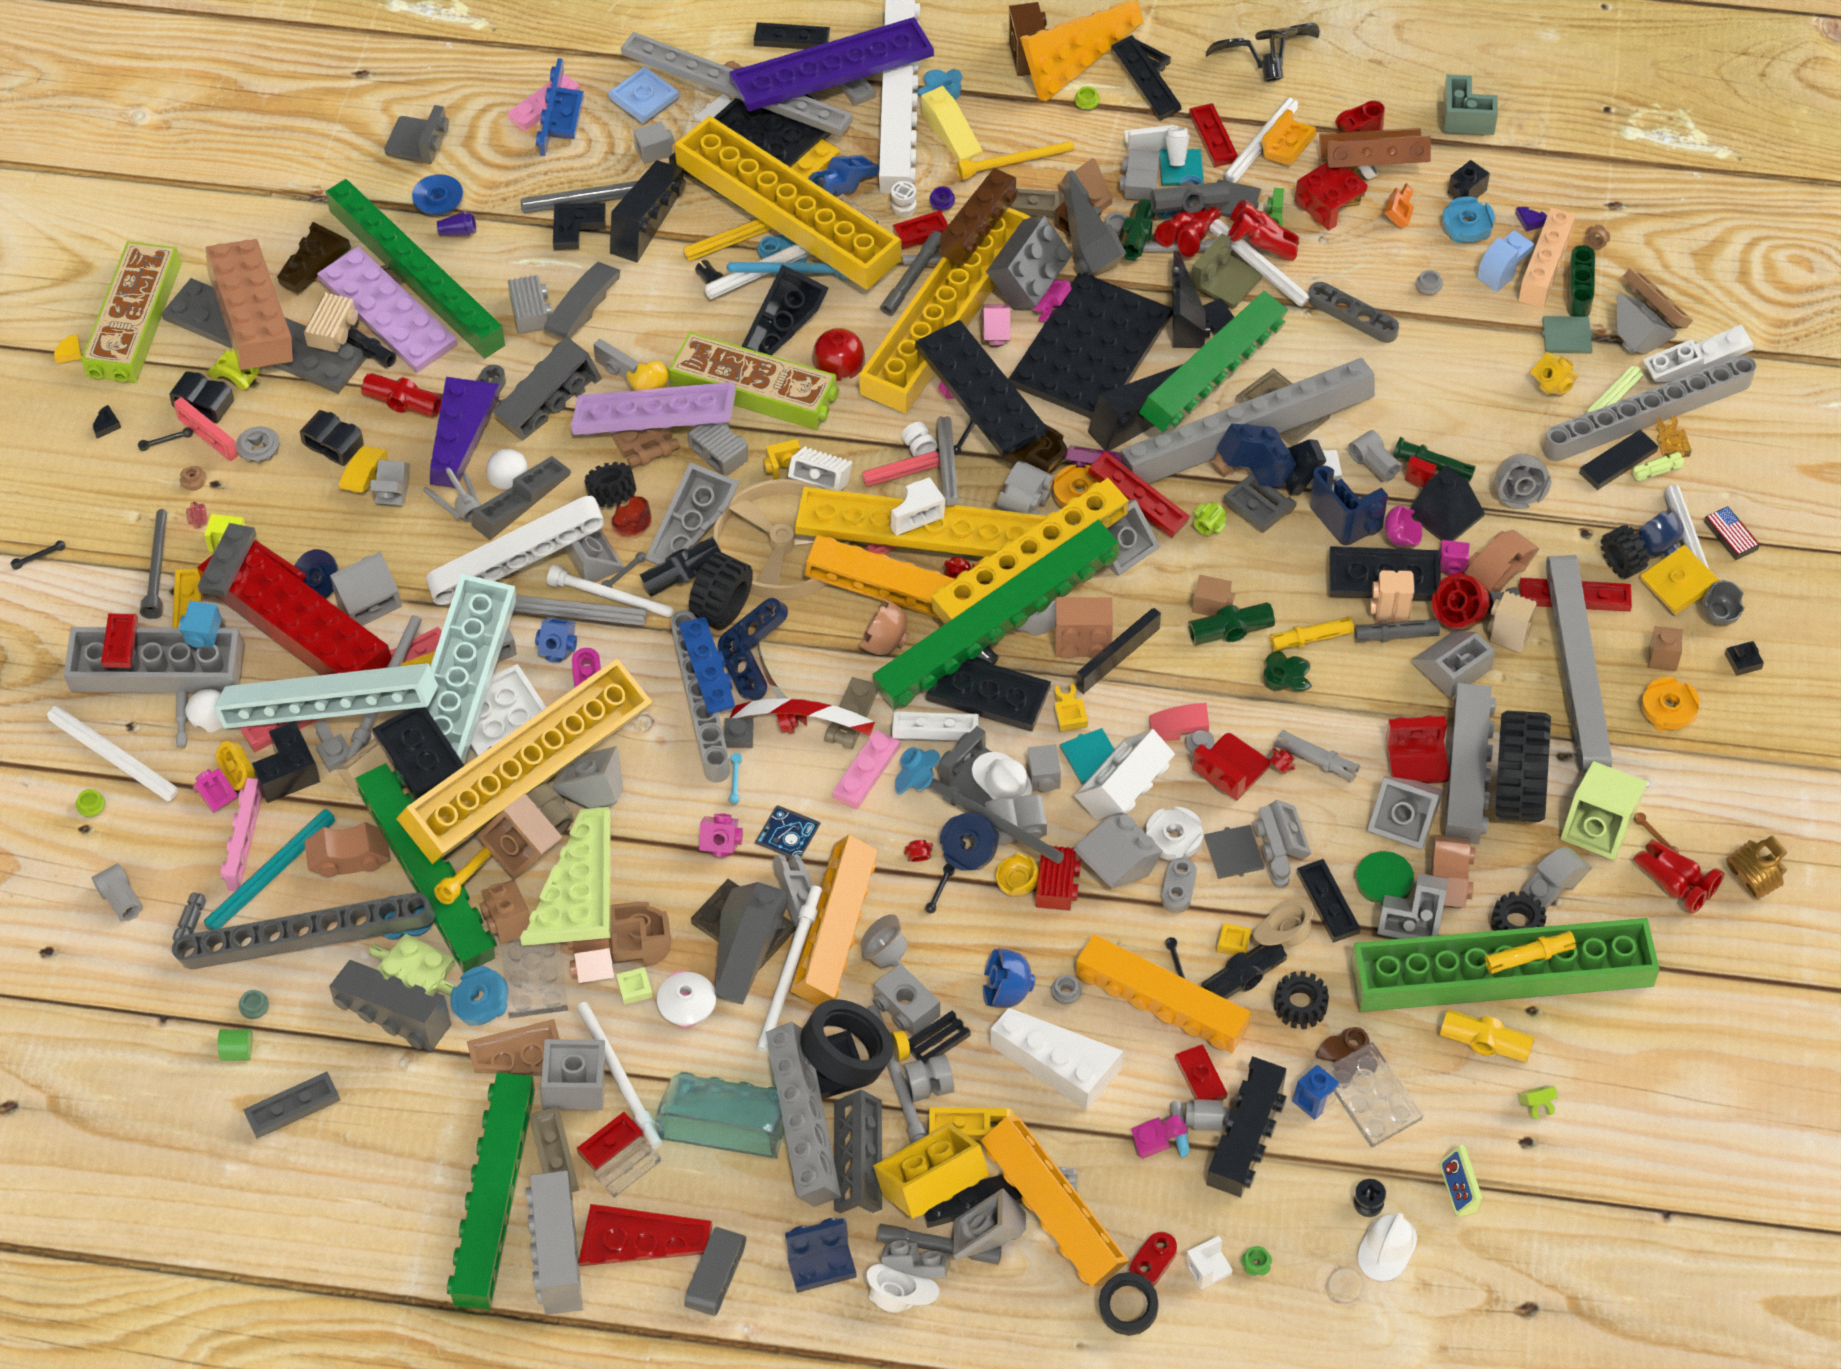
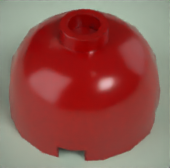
[813,328,865,381]
[1432,573,1490,630]

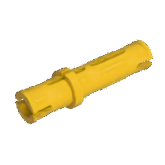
[1269,616,1354,652]
[1485,931,1576,974]

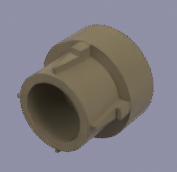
[527,783,573,835]

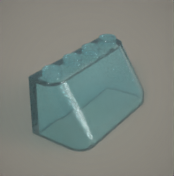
[656,1072,784,1159]

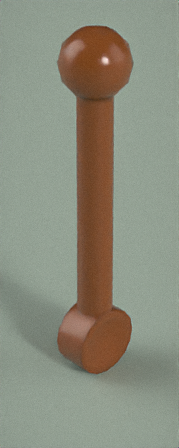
[1634,812,1679,853]

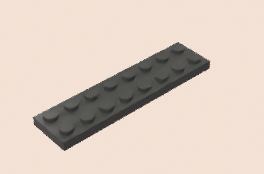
[162,278,367,394]

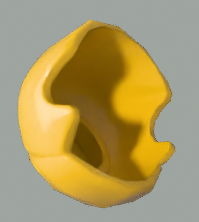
[626,361,669,390]
[995,852,1039,897]

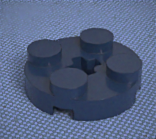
[940,813,999,870]

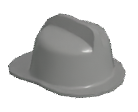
[861,914,908,968]

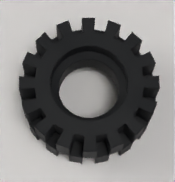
[584,462,637,507]
[1600,525,1649,579]
[1491,891,1547,931]
[1274,971,1329,1029]

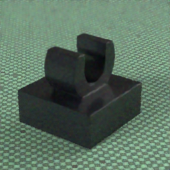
[1725,641,1764,676]

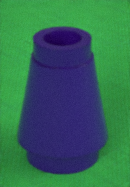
[437,211,476,236]

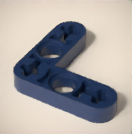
[718,598,788,701]

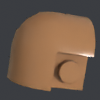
[611,902,671,967]

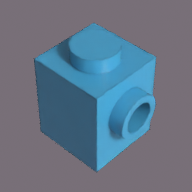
[179,601,222,648]

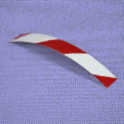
[730,698,875,737]

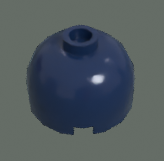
[1638,506,1684,558]

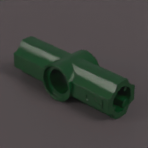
[1121,199,1155,261]
[1188,602,1275,645]

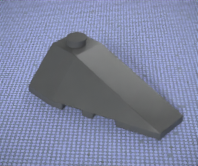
[1062,170,1126,277]
[715,882,787,1005]

